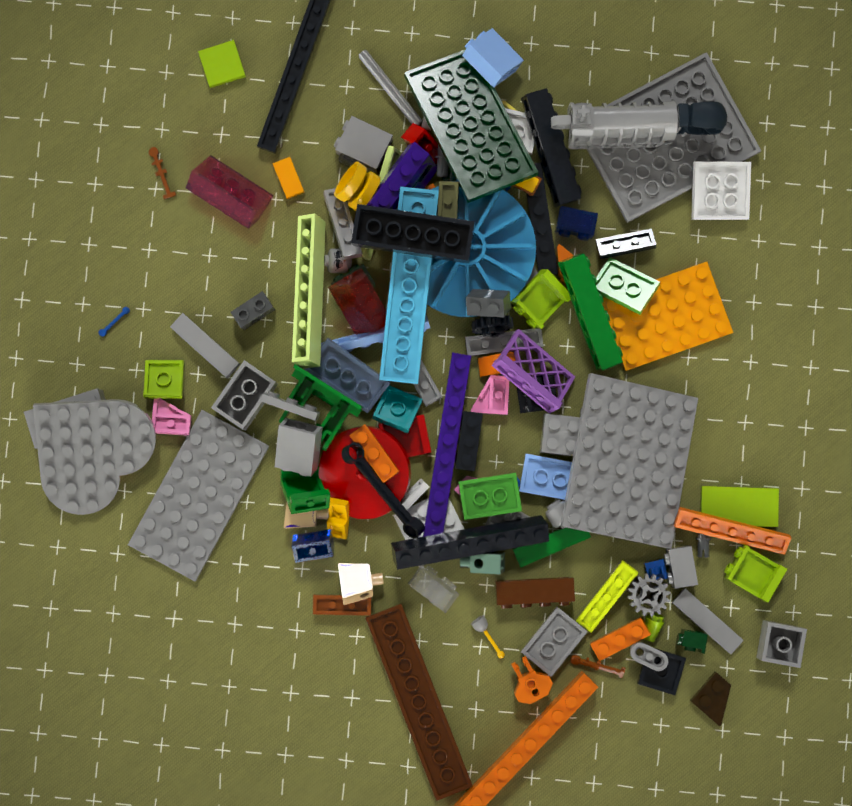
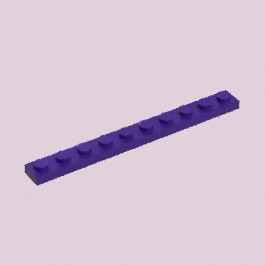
[423,352,471,537]

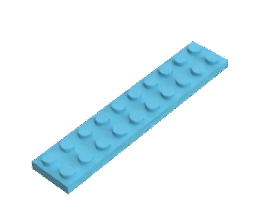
[379,187,439,384]

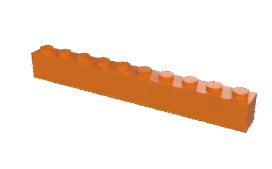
[453,671,598,806]

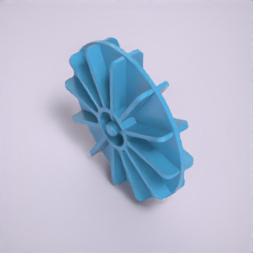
[427,181,536,317]

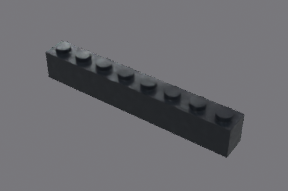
[391,515,549,570]

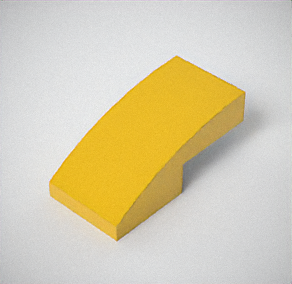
[327,497,349,540]

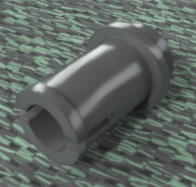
[696,533,711,558]

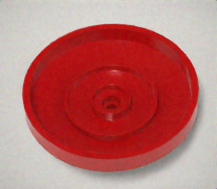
[319,426,411,519]

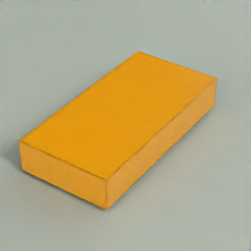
[272,157,305,199]

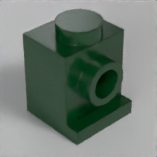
[676,629,708,654]

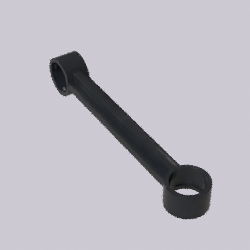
[341,442,425,539]

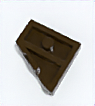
[690,672,731,726]

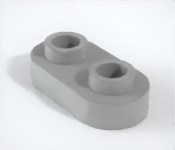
[630,642,668,671]

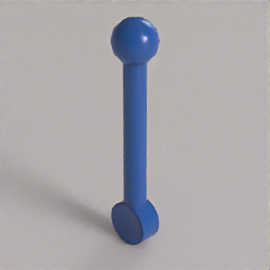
[98,307,130,337]

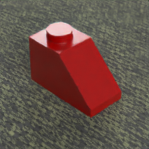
[401,123,438,164]

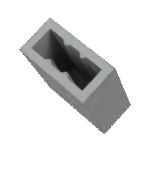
[334,116,393,173]
[275,418,323,476]

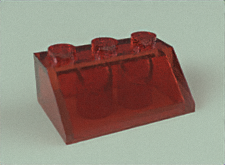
[328,268,387,334]

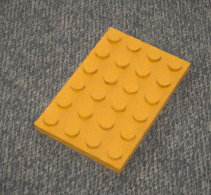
[602,262,733,371]

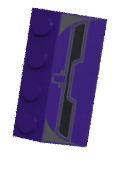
[367,142,437,210]

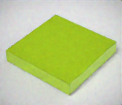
[198,40,246,88]
[143,360,185,399]

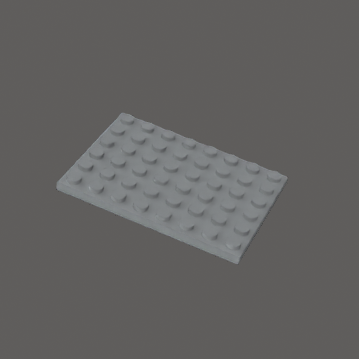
[587,52,761,223]
[560,373,698,549]

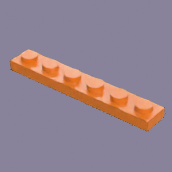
[674,507,791,555]

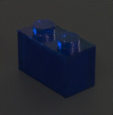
[555,206,598,241]
[291,529,335,563]

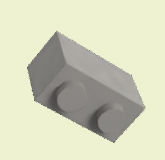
[663,546,698,588]

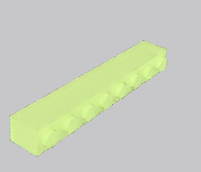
[292,213,326,369]

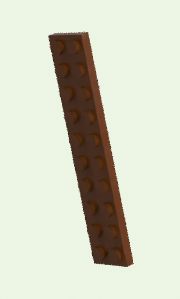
[365,603,473,801]

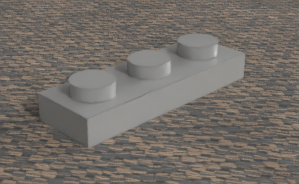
[260,391,320,421]

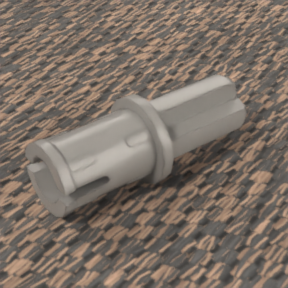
[436,145,449,177]

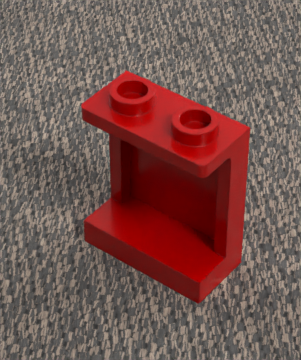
[379,414,432,457]

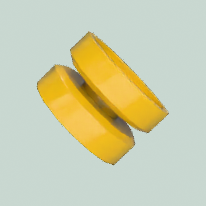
[334,161,381,211]

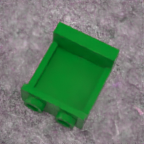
[280,465,330,514]

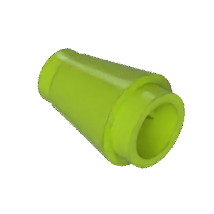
[644,612,665,642]

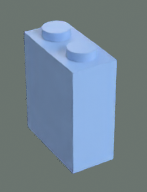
[462,28,524,88]

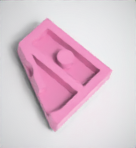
[471,375,509,415]
[152,399,192,435]

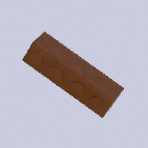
[495,577,575,609]

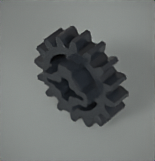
[471,315,514,338]

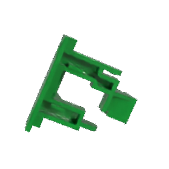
[279,364,364,451]

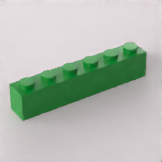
[558,254,623,371]

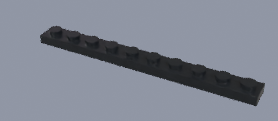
[257,0,331,154]

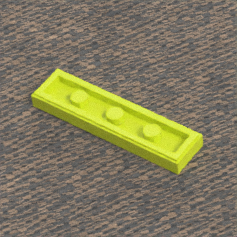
[576,560,638,633]

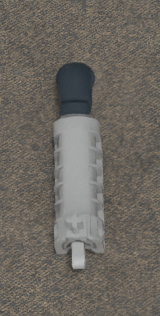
[551,101,727,149]

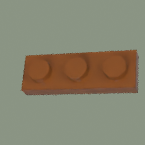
[313,594,372,616]

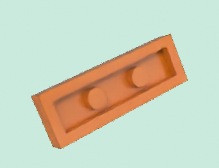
[349,424,400,483]
[590,616,651,661]

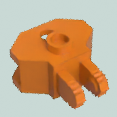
[511,656,553,704]

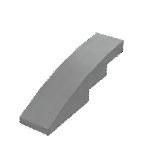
[170,313,240,379]

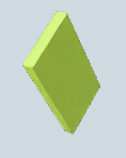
[700,486,779,527]

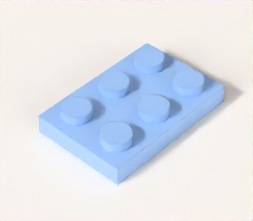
[519,454,572,500]

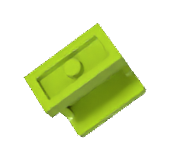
[511,269,571,329]
[724,544,787,602]

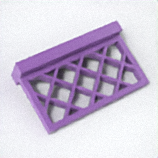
[492,329,575,414]

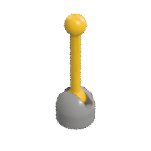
[471,615,505,659]

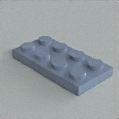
[305,338,390,413]

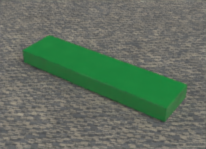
[513,528,591,568]

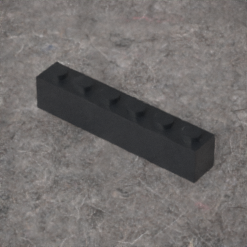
[521,88,582,208]

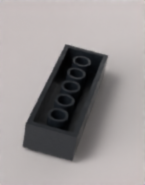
[351,204,475,263]

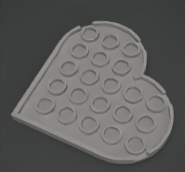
[33,399,156,515]

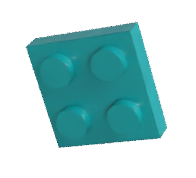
[372,386,423,433]

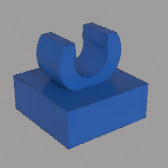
[644,559,668,580]

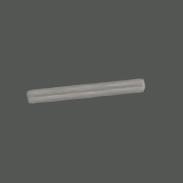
[359,50,422,126]

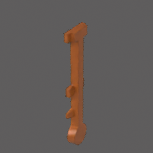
[149,147,176,199]
[570,655,626,678]

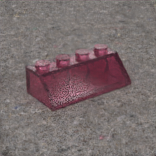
[186,155,274,229]

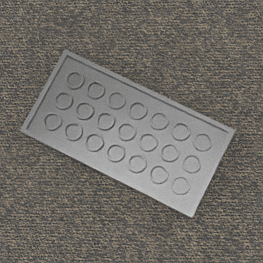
[128,410,269,581]

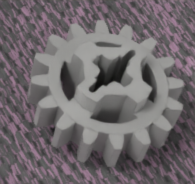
[627,573,671,617]

